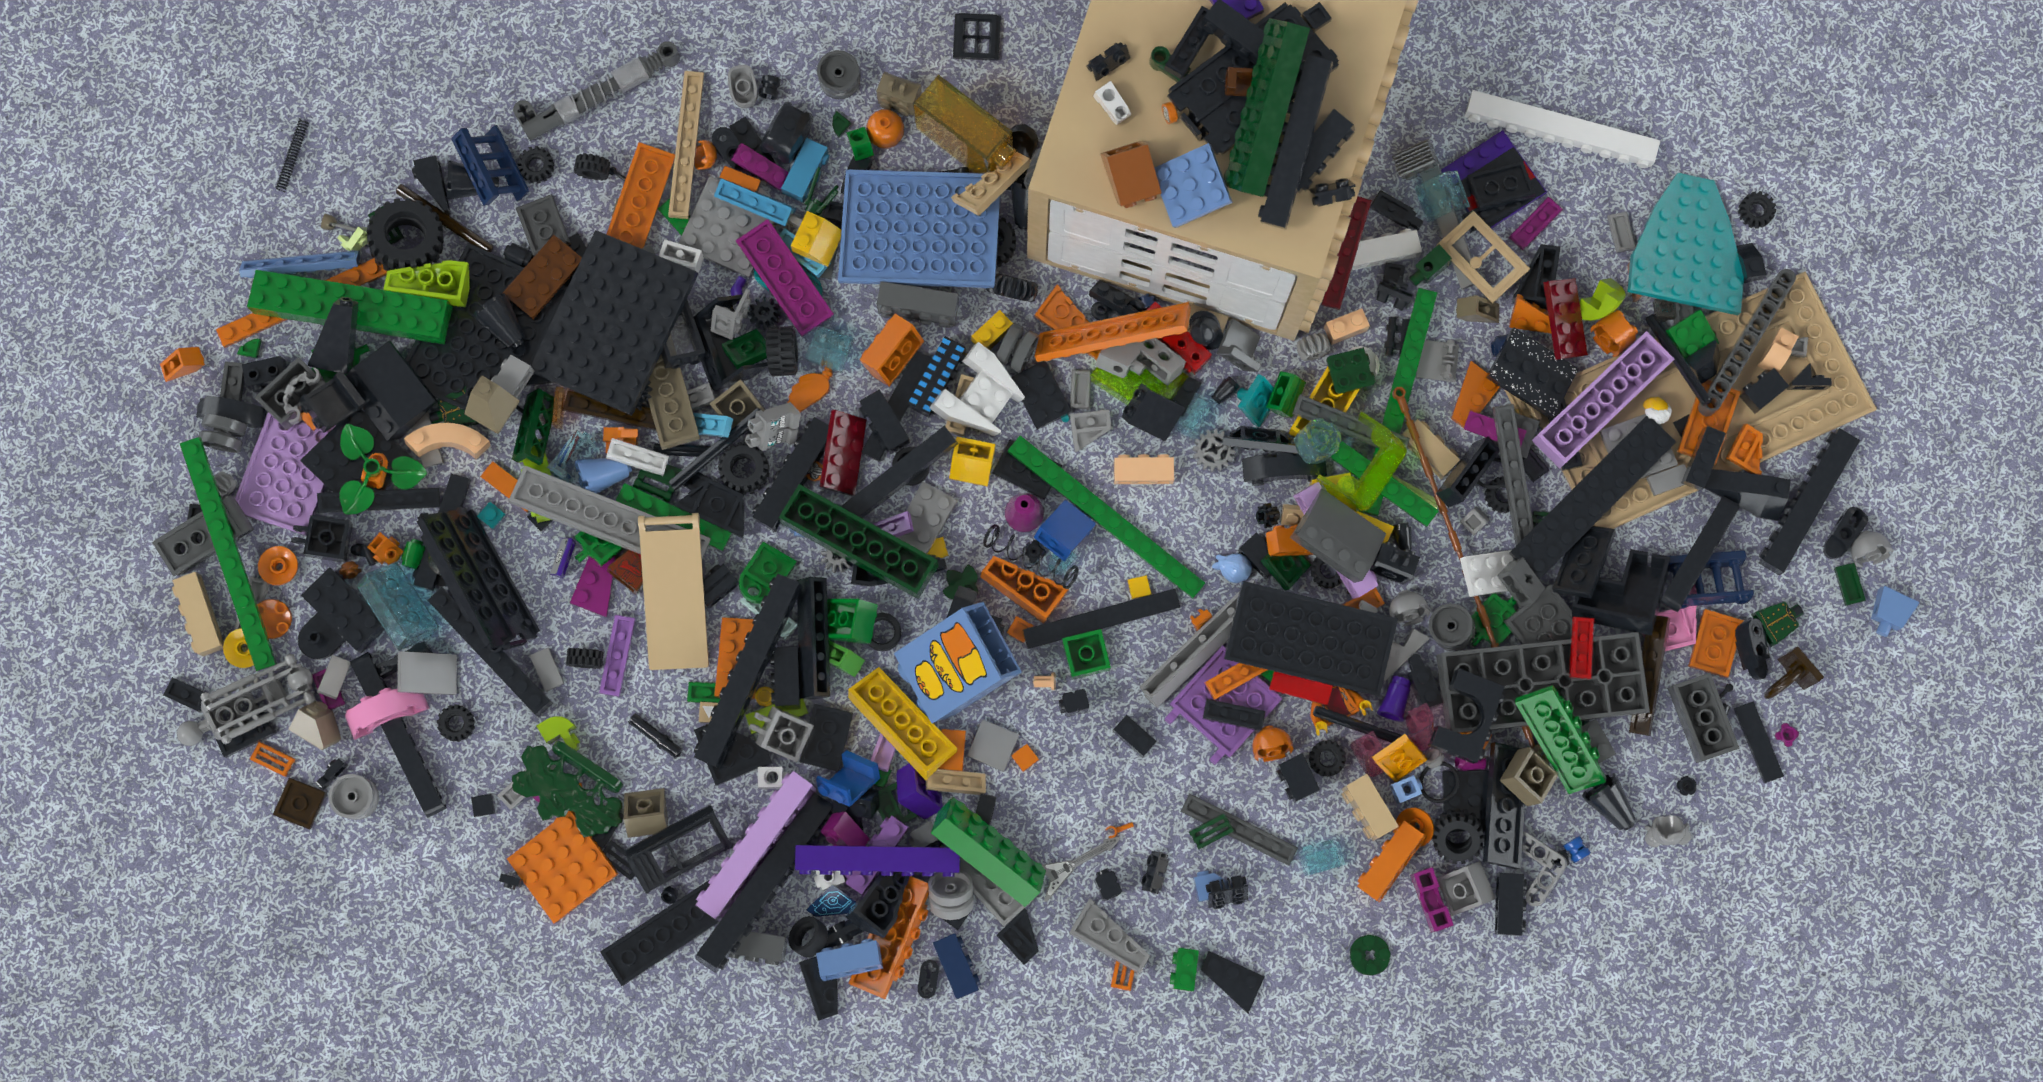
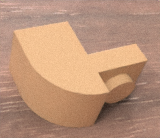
[1757,327,1799,372]

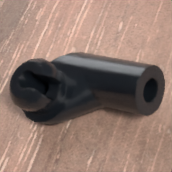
[350,543,378,566]

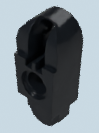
[712,127,754,177]
[1823,506,1868,559]
[1735,618,1770,680]

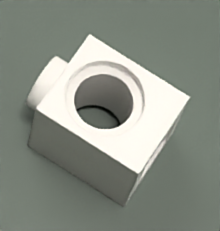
[758,767,787,789]

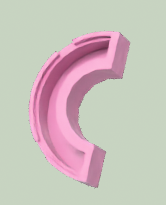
[345,688,430,740]

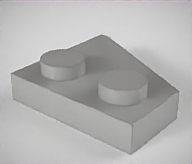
[1070,409,1112,452]

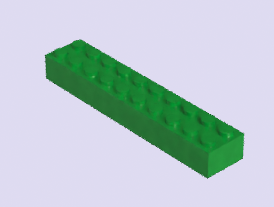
[247,270,453,344]

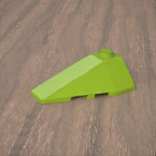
[383,260,470,307]

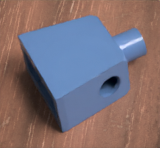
[1871,586,1919,637]

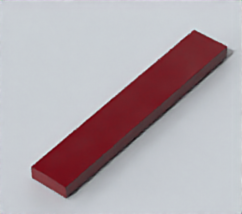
[1321,196,1372,310]

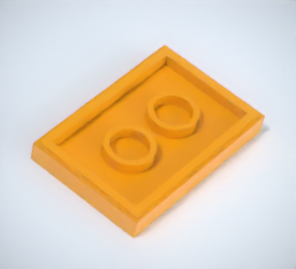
[1372,734,1428,782]

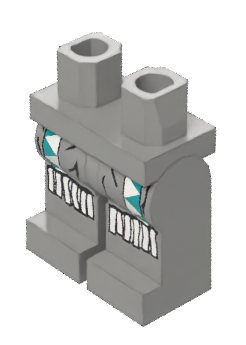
[745,402,801,451]

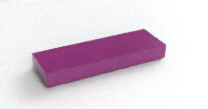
[1509,196,1563,251]

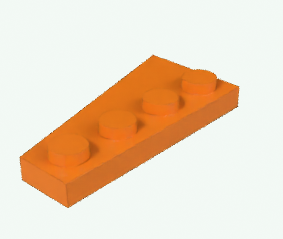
[1034,284,1102,361]

